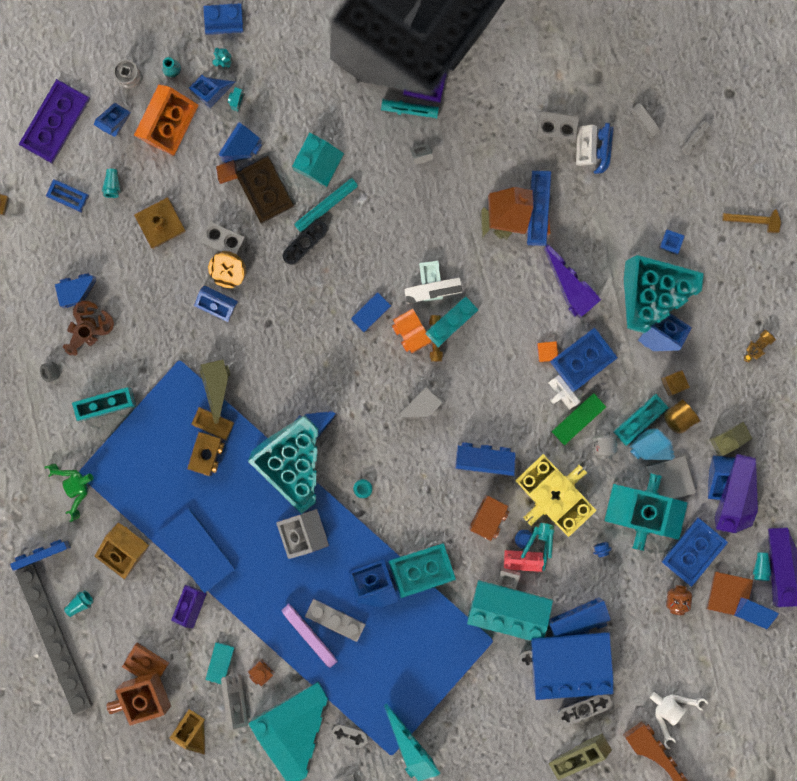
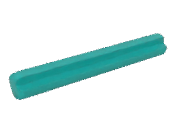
[294,178,358,232]

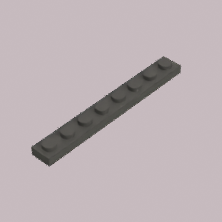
[15,564,92,715]

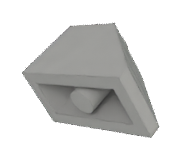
[399,387,442,418]

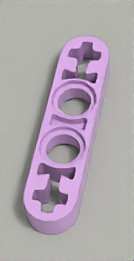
[281,604,338,668]

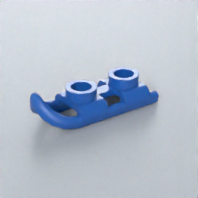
[593,123,614,174]

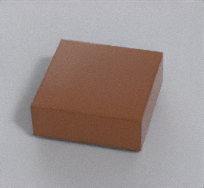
[216,160,238,184]

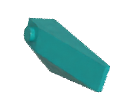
[384,703,440,781]

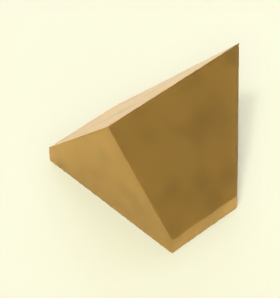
[169,709,205,755]

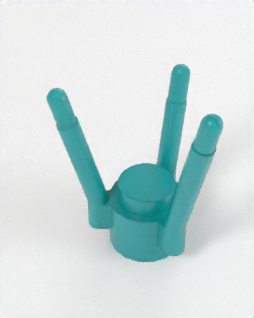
[521,523,555,571]

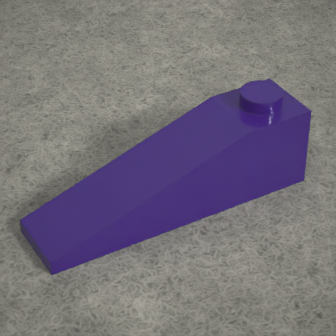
[544,244,601,318]
[715,454,758,533]
[768,527,797,607]

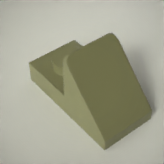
[480,207,513,240]

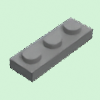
[305,599,366,642]

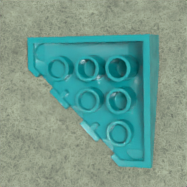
[624,255,704,333]
[248,415,318,514]
[248,681,328,781]

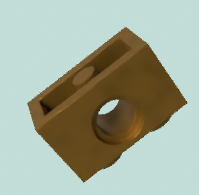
[187,432,225,476]

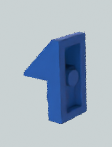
[94,103,131,137]

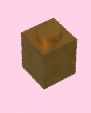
[661,370,690,396]

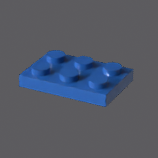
[550,328,618,392]
[661,517,728,587]

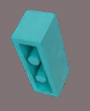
[72,387,137,422]

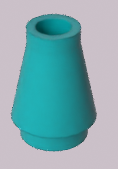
[162,57,181,78]
[102,168,121,198]
[752,552,772,581]
[64,590,94,617]

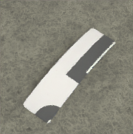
[405,278,463,303]

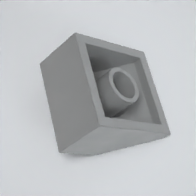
[276,509,329,559]

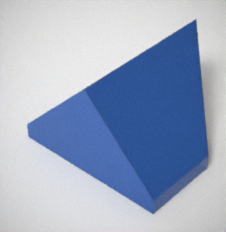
[189,75,236,109]

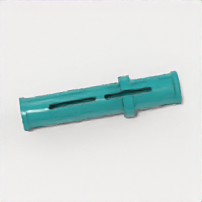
[381,98,439,119]

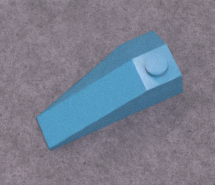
[629,429,675,460]

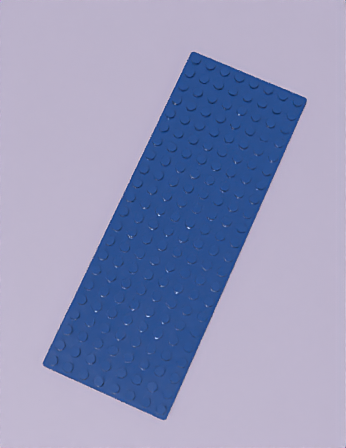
[79,361,493,755]

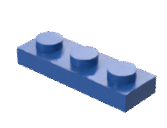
[10,539,71,571]

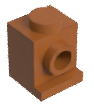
[248,659,275,686]

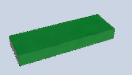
[551,393,606,446]

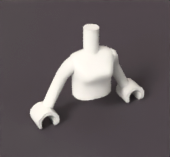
[649,692,708,749]

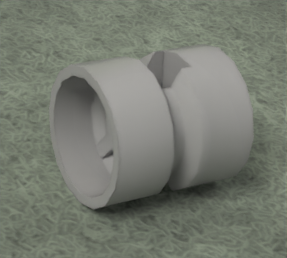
[113,59,142,90]

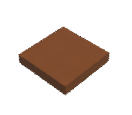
[706,571,753,615]

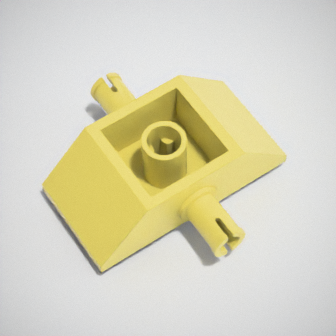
[515,454,597,537]

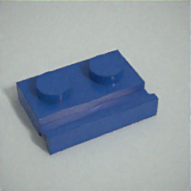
[203,3,244,35]

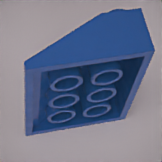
[531,632,613,700]

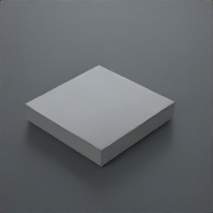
[647,456,696,499]

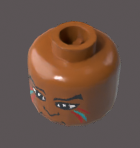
[666,585,693,615]

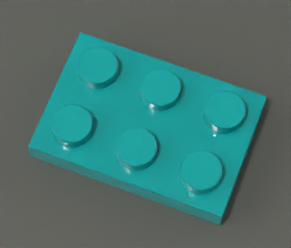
[389,543,456,598]

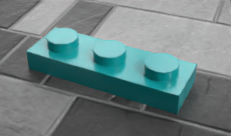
[425,296,478,347]

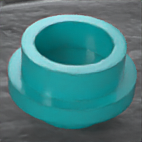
[353,479,372,498]

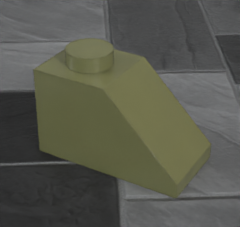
[709,421,753,456]

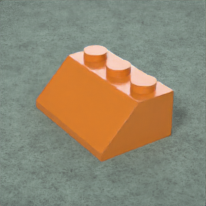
[134,84,199,156]

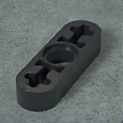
[282,220,327,265]

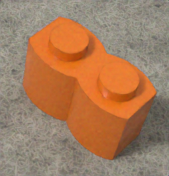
[391,309,432,354]

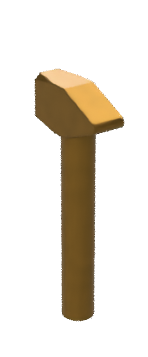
[722,209,781,233]

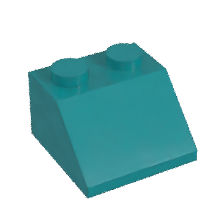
[292,132,344,187]

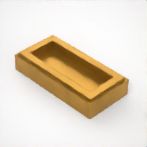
[191,407,234,440]

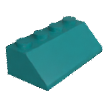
[467,580,553,641]

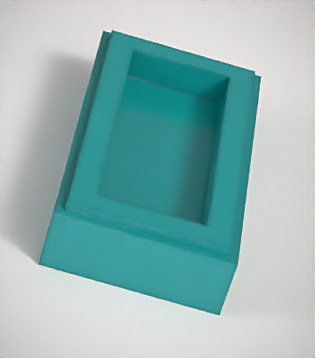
[205,642,235,685]

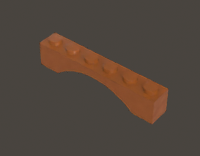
[623,721,688,781]

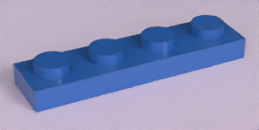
[527,171,551,246]

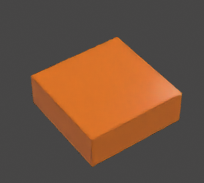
[537,341,558,362]

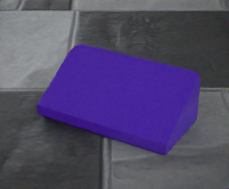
[171,585,207,628]

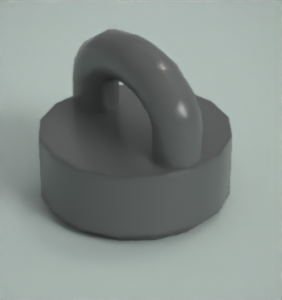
[40,362,60,382]

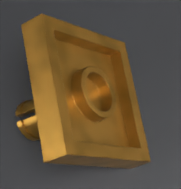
[134,197,186,249]

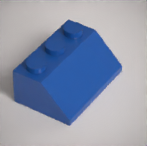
[455,442,515,476]
[548,597,611,637]

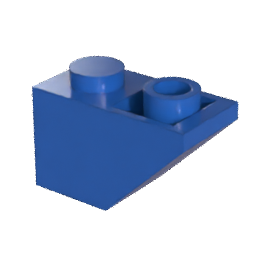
[55,273,96,308]

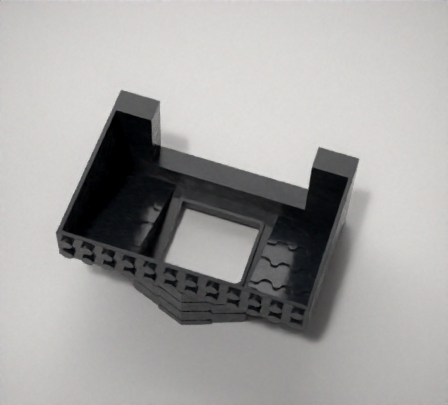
[330,0,505,95]

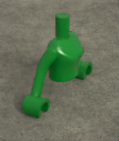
[44,463,94,522]

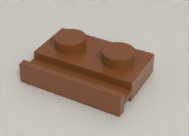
[122,643,169,678]

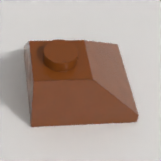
[488,187,533,234]

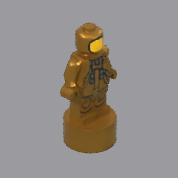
[744,330,776,363]

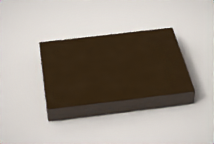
[237,156,295,224]

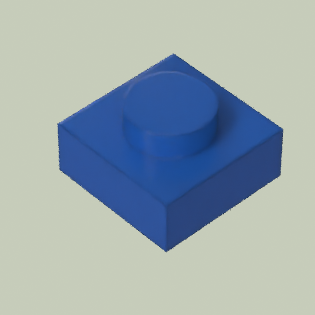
[659,230,685,255]

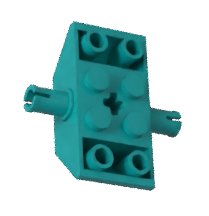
[604,473,688,551]

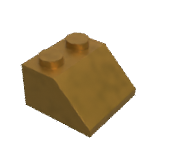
[94,522,149,580]

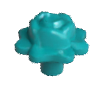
[212,47,232,68]

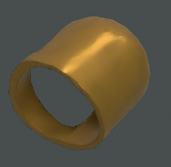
[665,399,701,434]

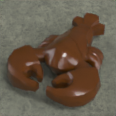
[63,300,114,356]

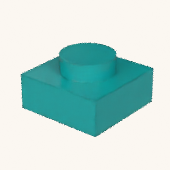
[228,87,244,112]

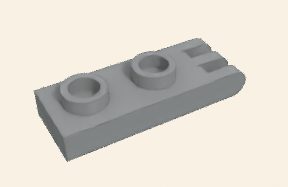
[221,673,248,729]

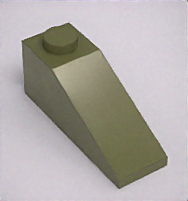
[200,360,230,424]
[548,733,612,780]

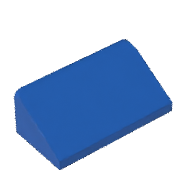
[194,286,238,322]
[734,598,779,629]

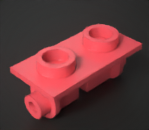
[504,550,544,572]

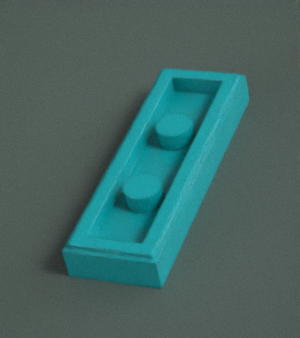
[613,394,669,446]

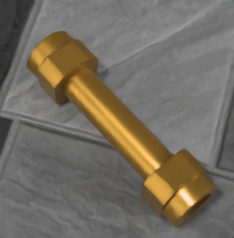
[429,315,443,362]

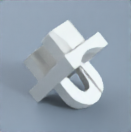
[548,375,584,410]

